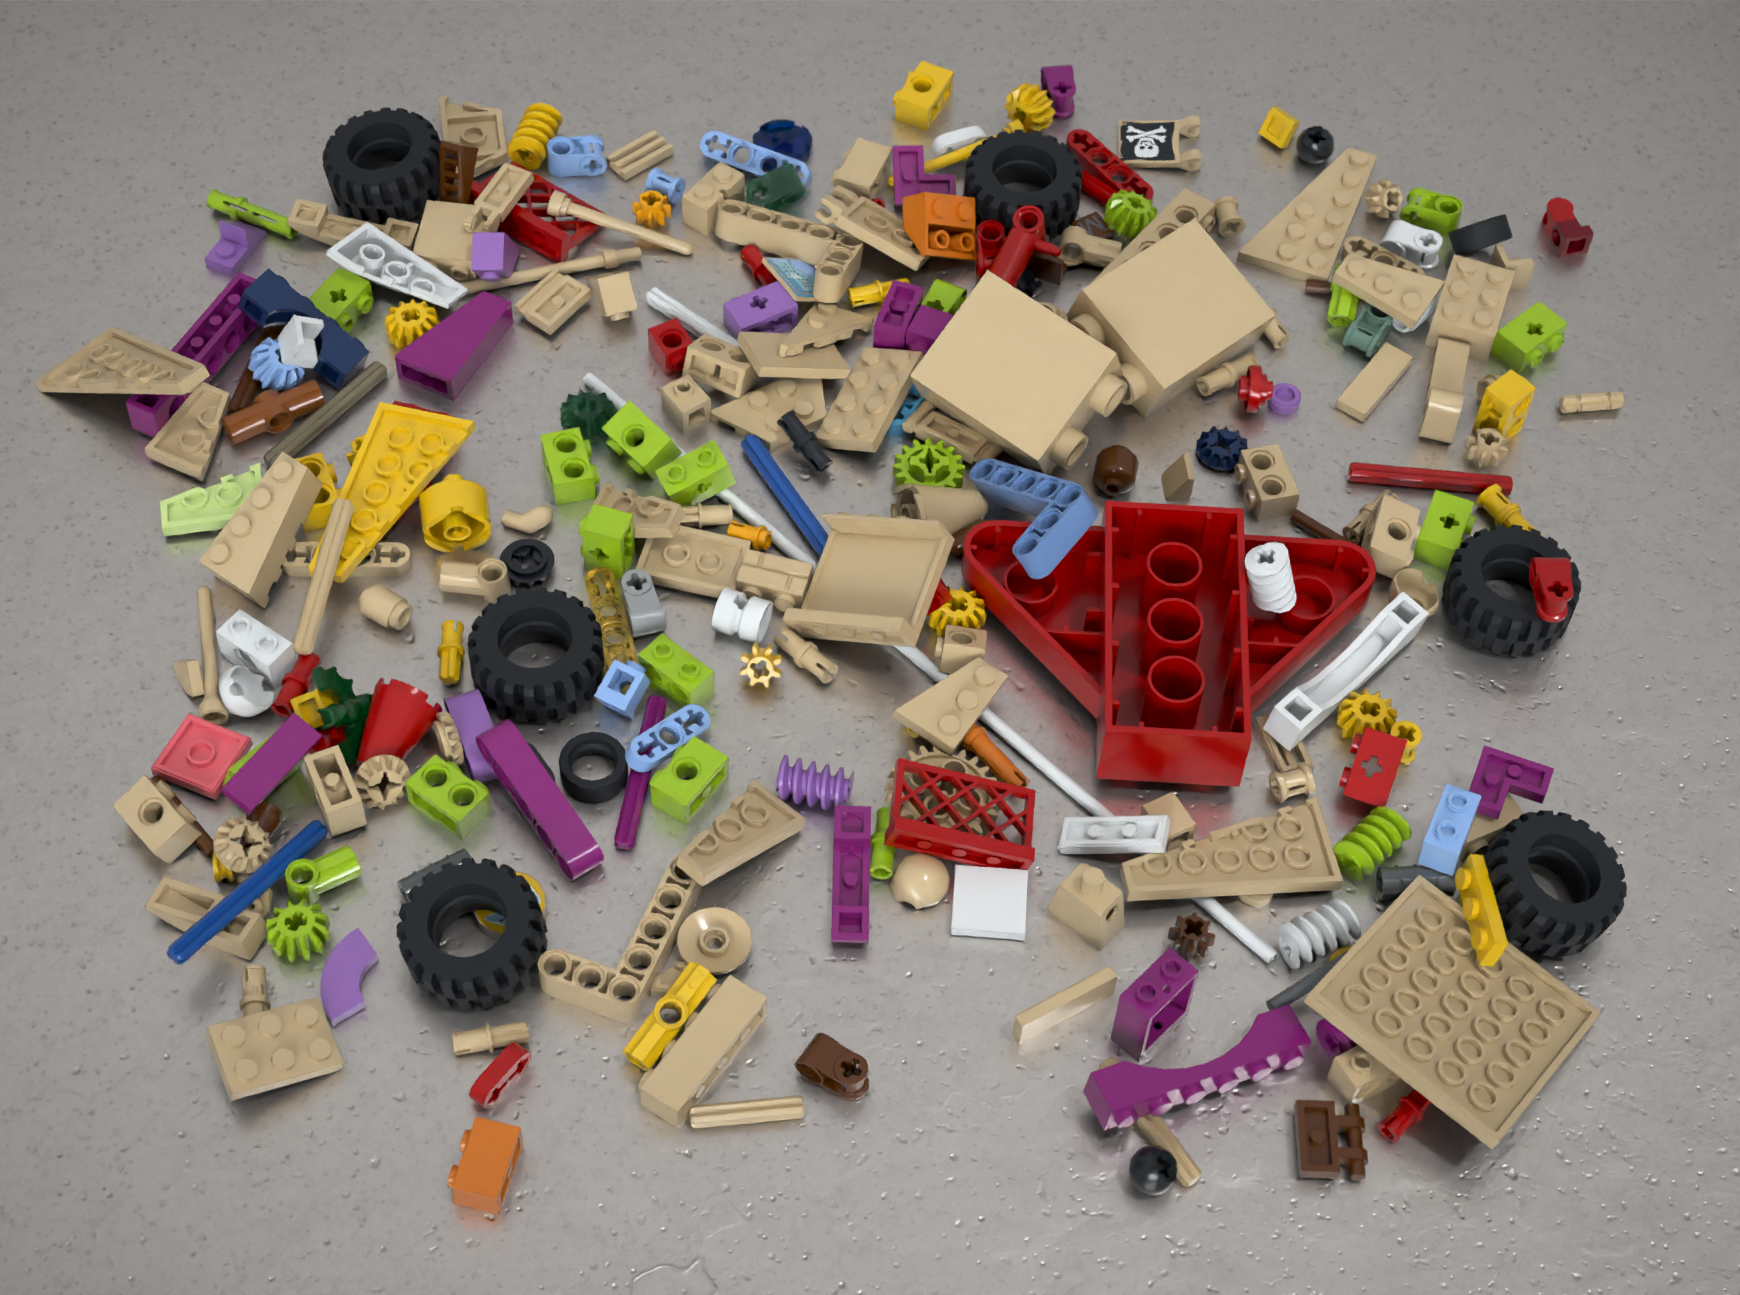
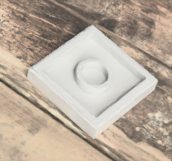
[951,865,1028,940]

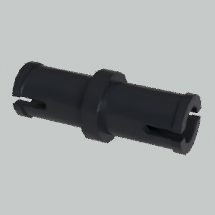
[777,410,833,475]

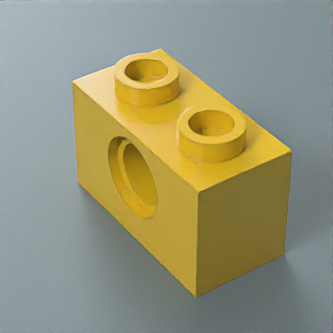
[893,60,954,131]

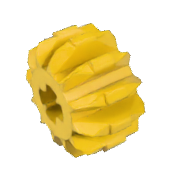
[1004,82,1056,133]
[384,299,440,351]
[929,585,986,637]
[1336,688,1398,740]

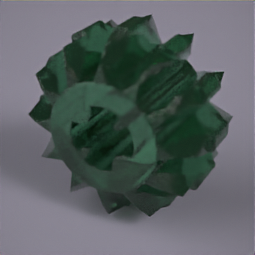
[560,388,615,443]

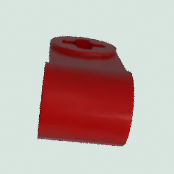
[976,220,1006,280]
[1529,557,1574,623]

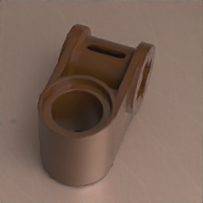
[795,1033,869,1101]

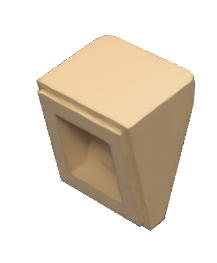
[1161,453,1195,501]

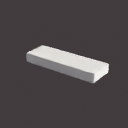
[1058,815,1171,854]

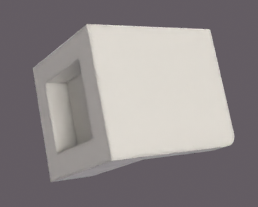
[278,315,324,369]

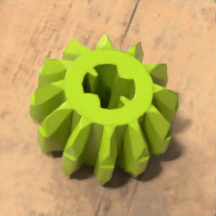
[1103,190,1158,240]
[266,897,331,963]

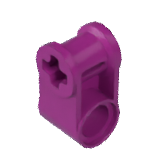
[1040,65,1076,119]

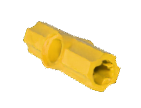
[622,961,717,1071]

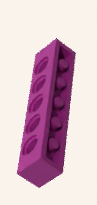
[126,272,258,437]

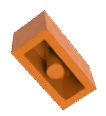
[448,1117,523,1215]

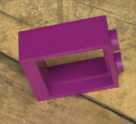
[1110,947,1199,1062]

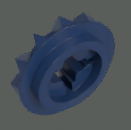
[1196,426,1248,470]

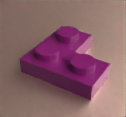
[892,145,956,209]
[1469,745,1554,820]

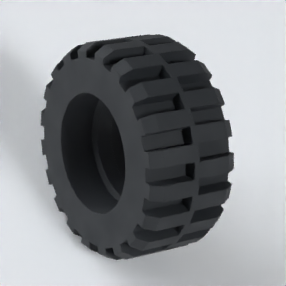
[322,107,441,224]
[963,129,1083,241]
[1442,525,1581,656]
[467,587,605,723]
[1482,810,1627,957]
[397,858,548,1010]

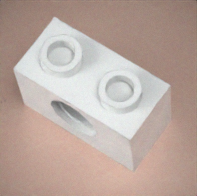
[216,609,297,690]

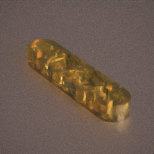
[585,567,638,672]

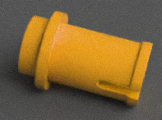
[727,520,772,552]

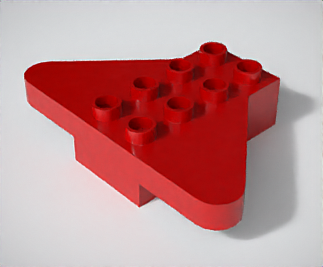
[961,500,1376,787]

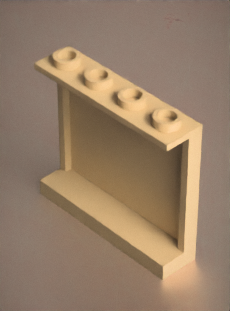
[782,512,955,648]

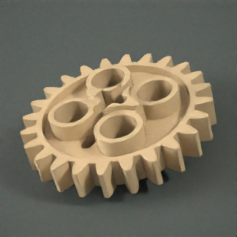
[885,745,1000,836]

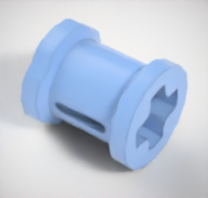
[645,167,686,204]

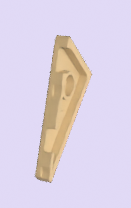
[779,302,874,357]

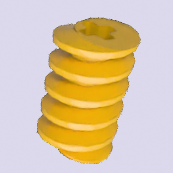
[507,103,563,170]

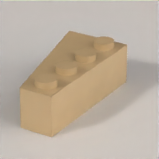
[199,452,323,609]

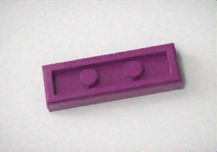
[221,713,322,815]

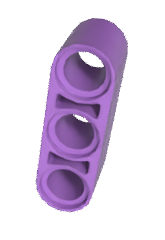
[444,689,498,783]

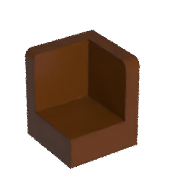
[1026,235,1069,286]

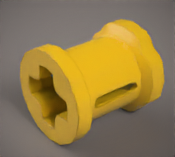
[1390,721,1422,766]

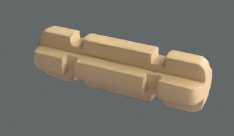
[1559,391,1624,413]

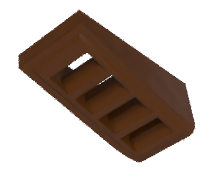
[440,140,478,204]

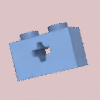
[1418,783,1481,876]

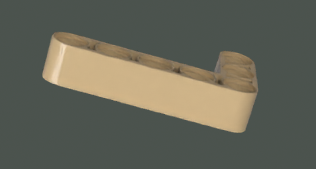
[715,199,864,303]
[538,856,703,1022]

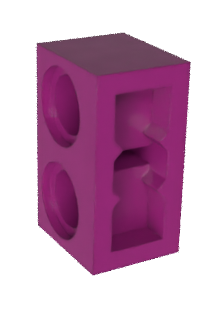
[873,280,924,350]

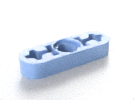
[625,704,711,772]

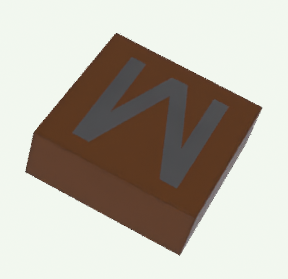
[1071,211,1114,240]

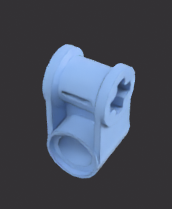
[547,135,607,178]

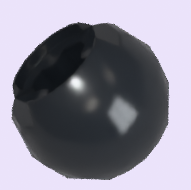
[1296,126,1334,164]
[1129,1145,1177,1195]

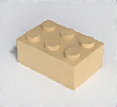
[1425,254,1515,363]

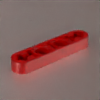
[1066,129,1154,202]

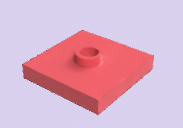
[151,713,253,800]

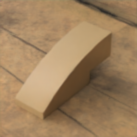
[144,876,268,961]

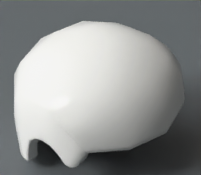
[218,664,275,718]

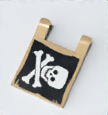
[1119,115,1201,172]

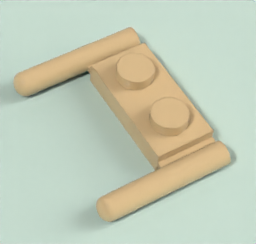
[902,399,1003,464]

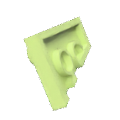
[160,463,263,536]

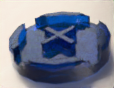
[753,119,812,170]

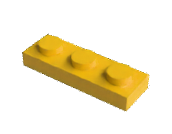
[1455,854,1509,967]

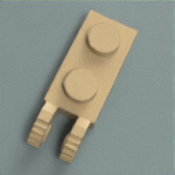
[464,162,534,232]

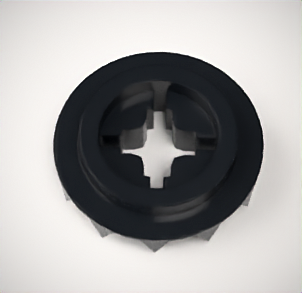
[500,539,555,587]

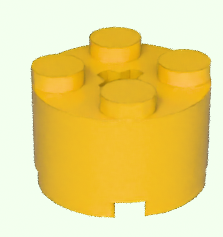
[419,474,491,552]

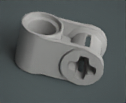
[621,569,667,638]

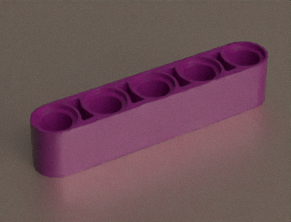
[475,719,604,881]

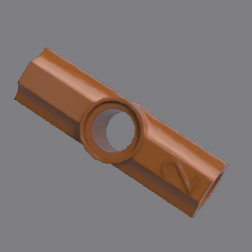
[221,380,325,444]

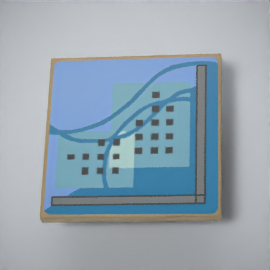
[761,257,842,303]

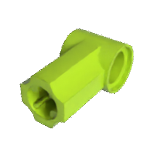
[1326,263,1359,328]
[285,845,362,906]

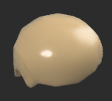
[1388,568,1441,619]
[890,853,950,909]

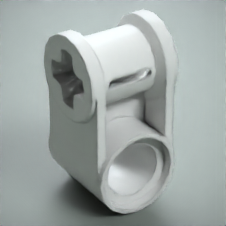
[1379,220,1443,272]

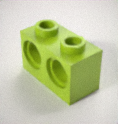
[540,427,600,506]
[638,633,715,709]
[405,754,492,840]

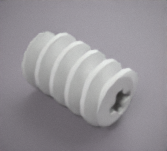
[1244,542,1297,613]
[1276,899,1361,969]

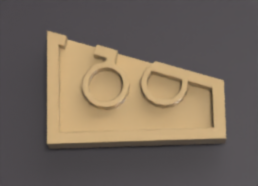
[1331,253,1445,329]
[587,482,685,538]

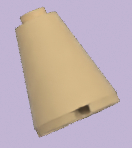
[890,483,988,535]

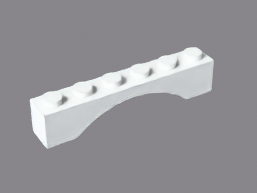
[1263,592,1429,751]

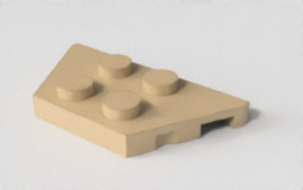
[438,95,508,186]
[711,378,826,450]

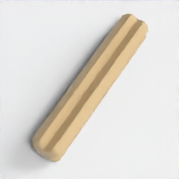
[689,1095,804,1129]

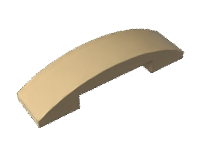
[287,198,419,250]

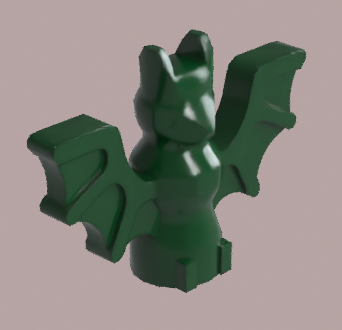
[312,666,373,765]

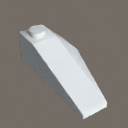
[326,222,468,309]

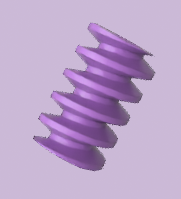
[776,755,854,810]

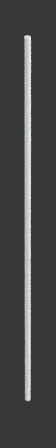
[583,372,1278,964]

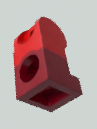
[1541,198,1594,258]

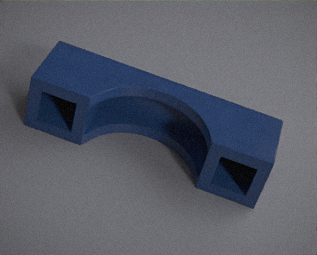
[238,268,370,391]

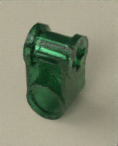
[745,163,807,210]

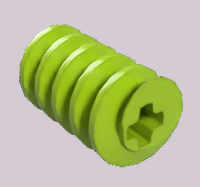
[1333,806,1412,882]

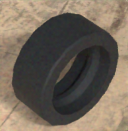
[1448,214,1513,256]
[559,732,628,803]

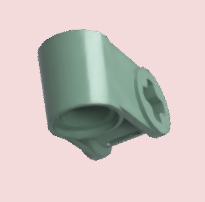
[1342,303,1393,359]

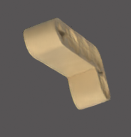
[1419,337,1470,443]

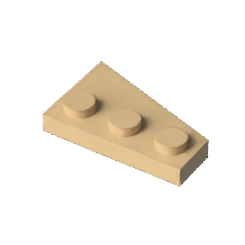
[145,381,231,481]
[892,657,1008,756]

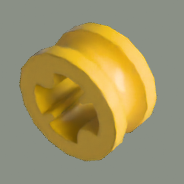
[213,851,236,883]

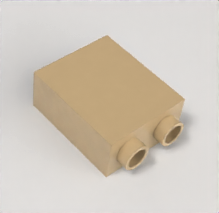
[1067,218,1276,418]
[910,270,1127,475]

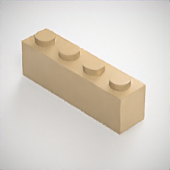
[639,975,767,1129]

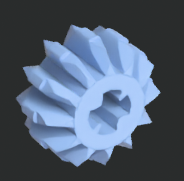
[248,337,305,392]

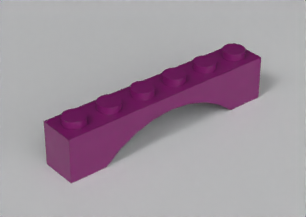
[1083,1004,1312,1130]

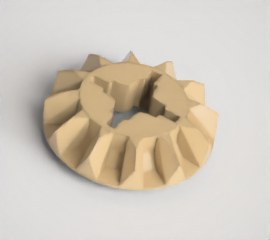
[433,711,464,766]
[354,755,411,810]
[213,815,273,874]

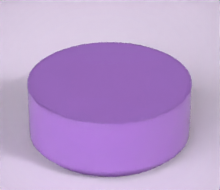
[1267,383,1301,415]

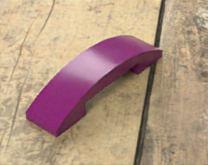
[831,805,871,943]

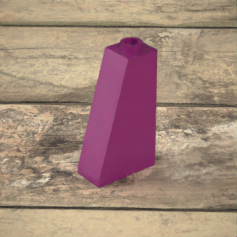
[395,291,513,401]

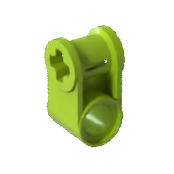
[1399,187,1463,237]
[921,278,967,315]

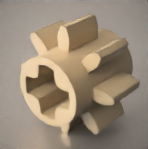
[1364,179,1404,218]
[1465,428,1508,468]

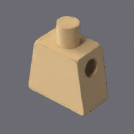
[1047,863,1125,951]

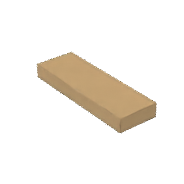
[1335,342,1413,422]
[1013,966,1118,1044]

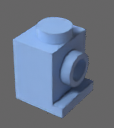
[594,659,651,720]

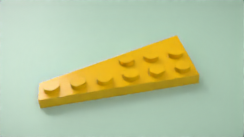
[308,402,476,583]

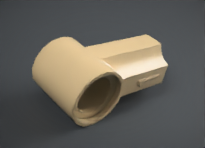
[1058,226,1122,268]
[439,558,511,604]

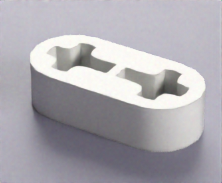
[931,125,988,158]

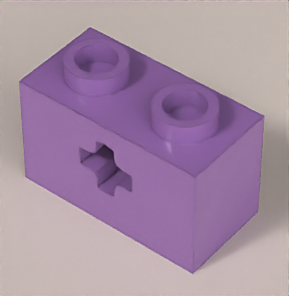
[723,281,798,340]

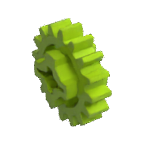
[892,438,965,488]

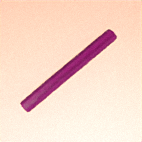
[614,695,667,850]

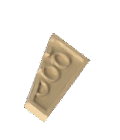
[676,779,805,886]

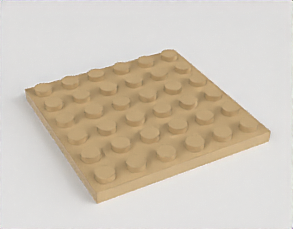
[1304,875,1601,1150]

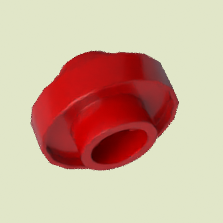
[1237,365,1273,413]

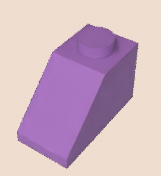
[471,232,519,282]

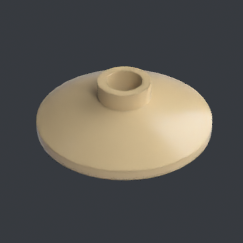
[677,907,752,975]

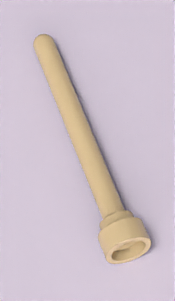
[547,190,693,255]
[197,586,229,726]

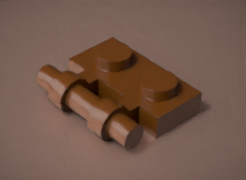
[1294,1100,1368,1181]

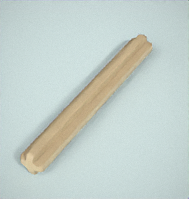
[293,498,354,655]

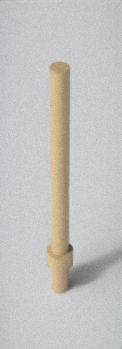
[459,246,642,295]

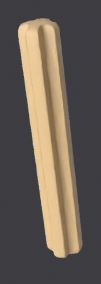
[1098,1057,1202,1187]

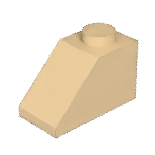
[586,271,637,321]

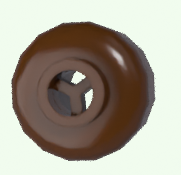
[1093,445,1139,495]

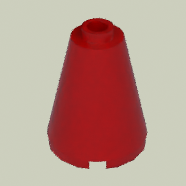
[356,678,443,779]

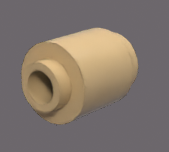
[359,584,413,630]

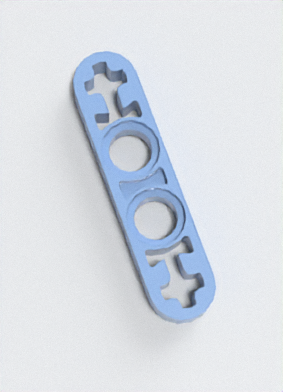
[700,131,812,191]

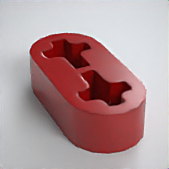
[469,1042,532,1109]

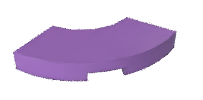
[321,928,379,1026]

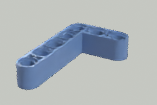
[969,458,1098,579]

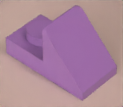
[204,220,267,277]

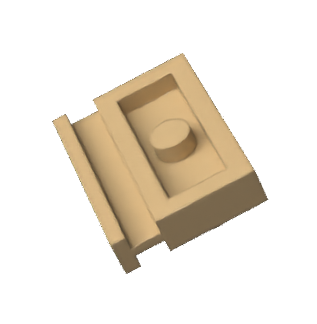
[514,268,592,335]

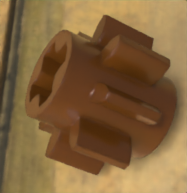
[1167,913,1216,961]

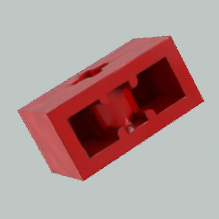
[1338,727,1407,807]

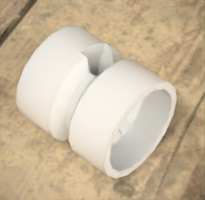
[712,587,773,644]

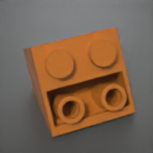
[903,192,976,261]

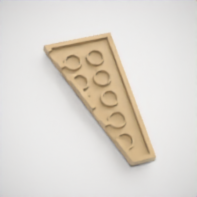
[1236,147,1378,282]
[34,326,210,395]
[1120,796,1343,901]

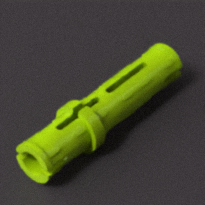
[207,189,298,239]

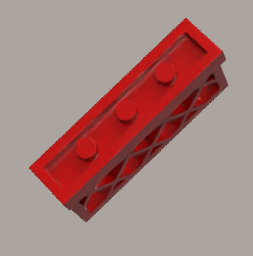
[469,161,606,263]
[884,758,1036,870]

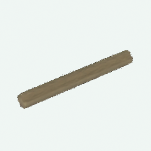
[263,361,387,468]

